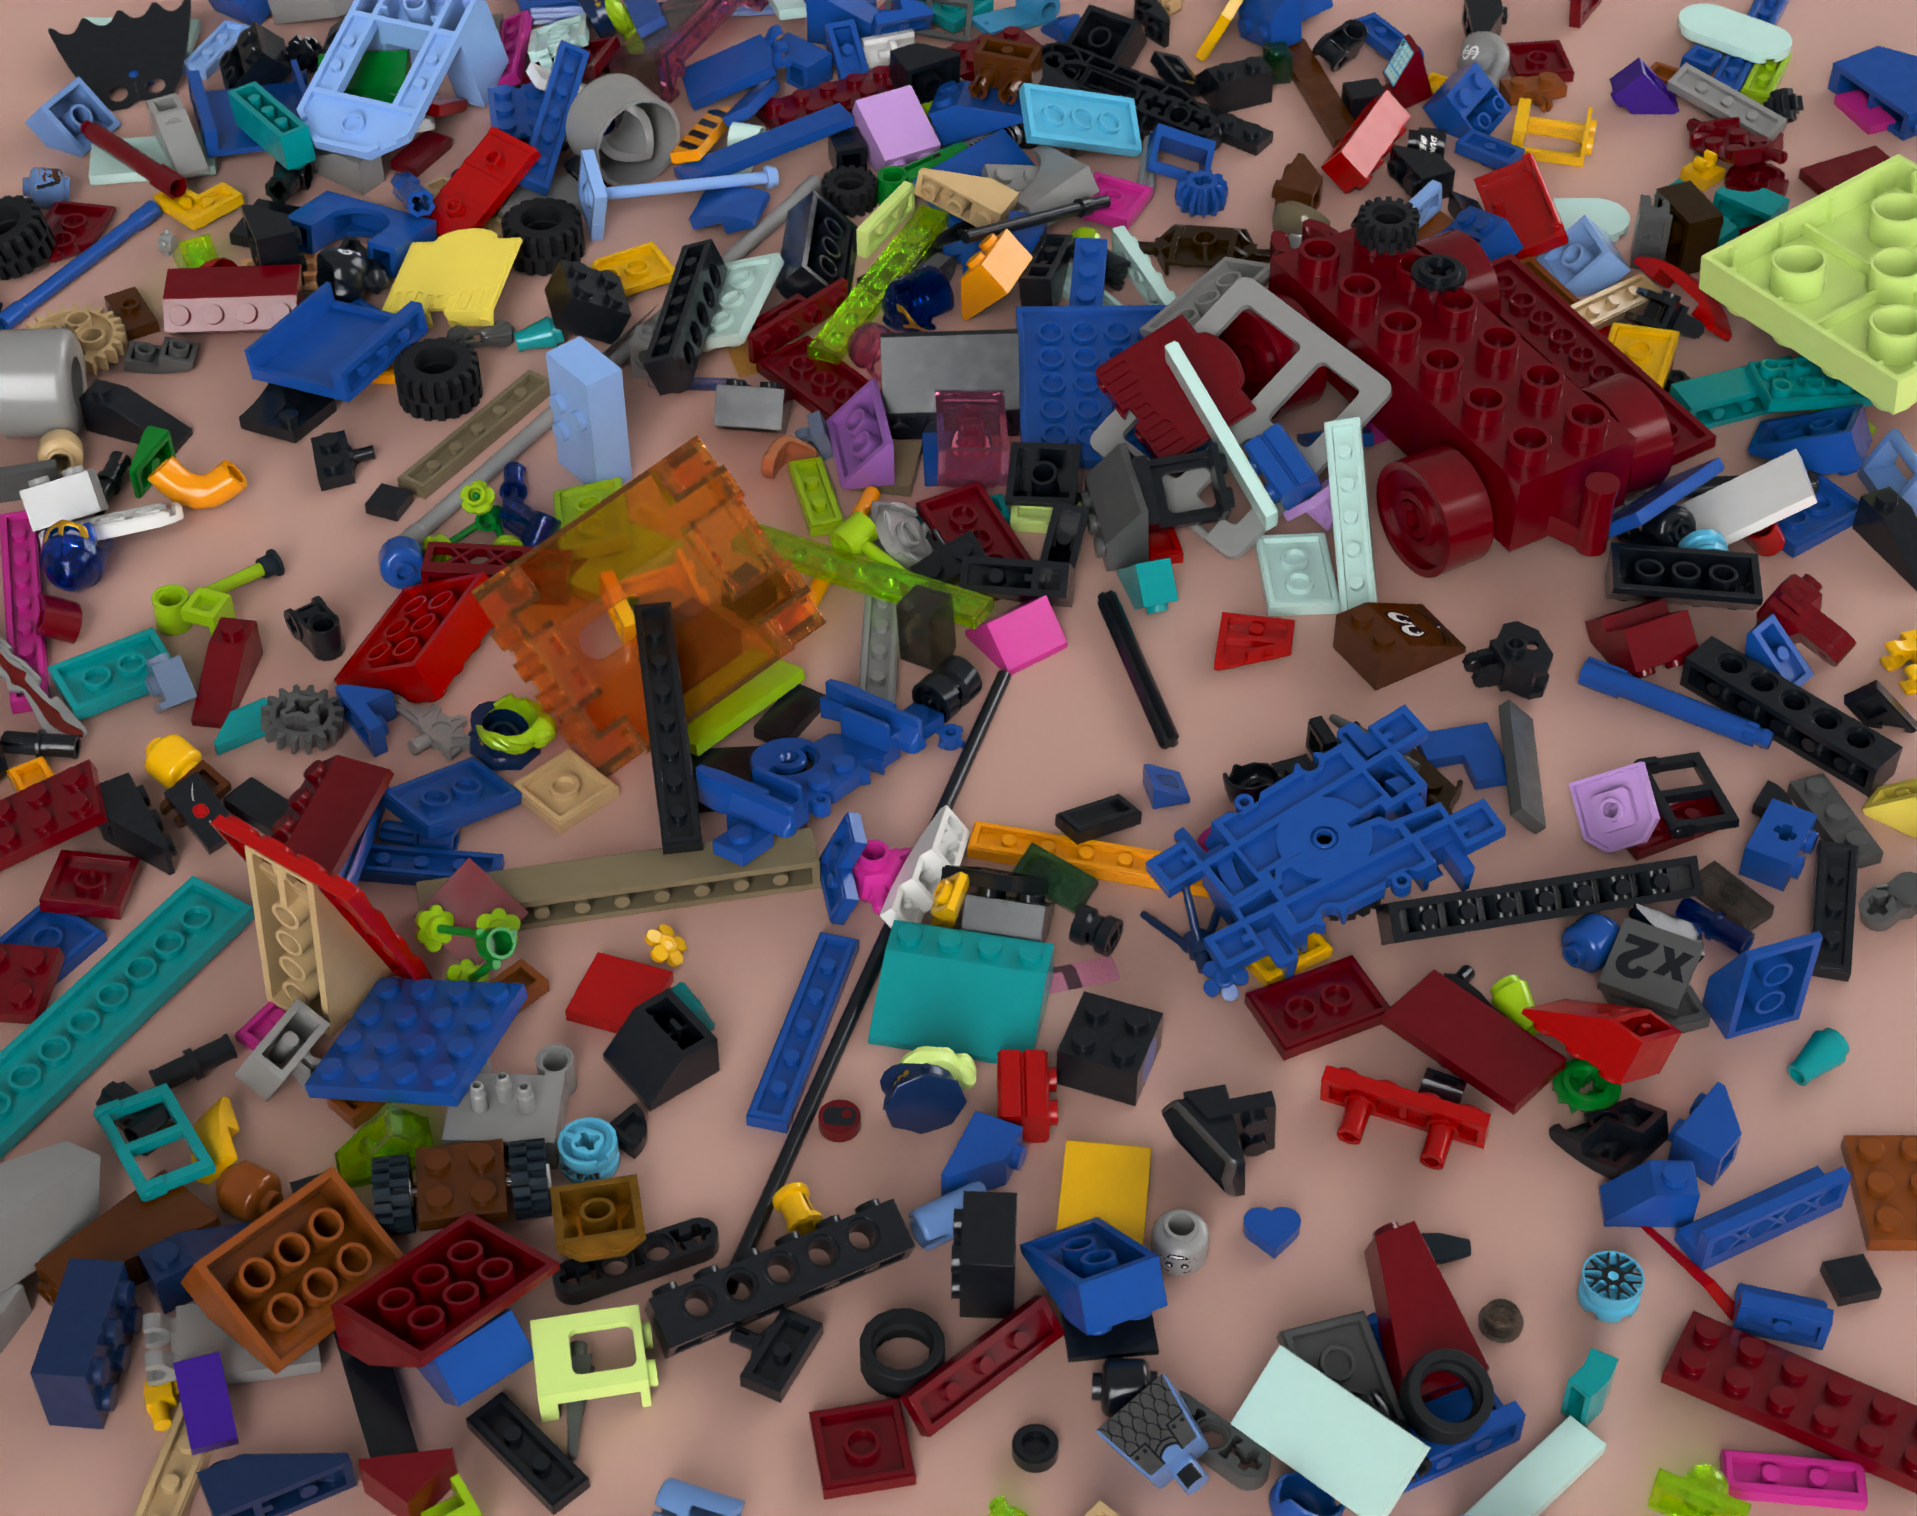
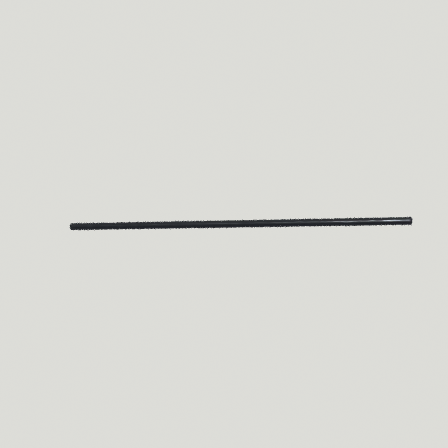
[727,670,1011,1295]

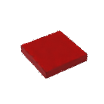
[565,952,674,1033]

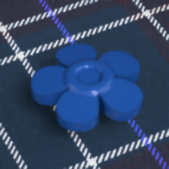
[1202,960,1249,1002]

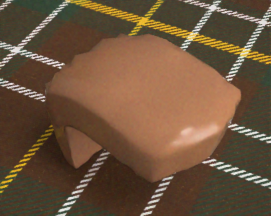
[761,435,818,479]

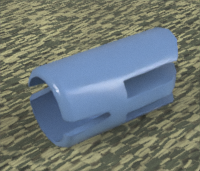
[909,1181,987,1251]
[653,1478,745,1516]

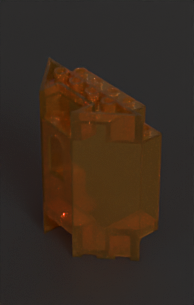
[471,435,827,777]

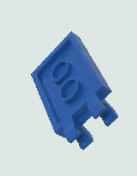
[680,25,795,111]

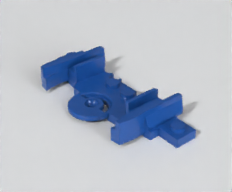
[696,679,944,867]

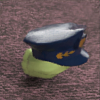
[880,1046,977,1134]

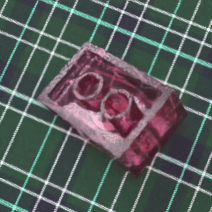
[935,392,1009,488]

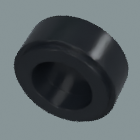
[1012,1424,1059,1473]

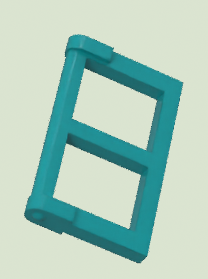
[93,1083,216,1201]

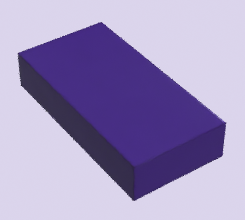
[173,1352,239,1456]

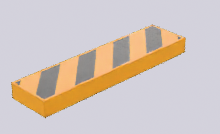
[669,106,733,164]

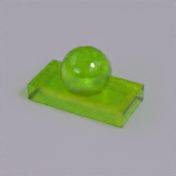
[1647,1464,1752,1516]

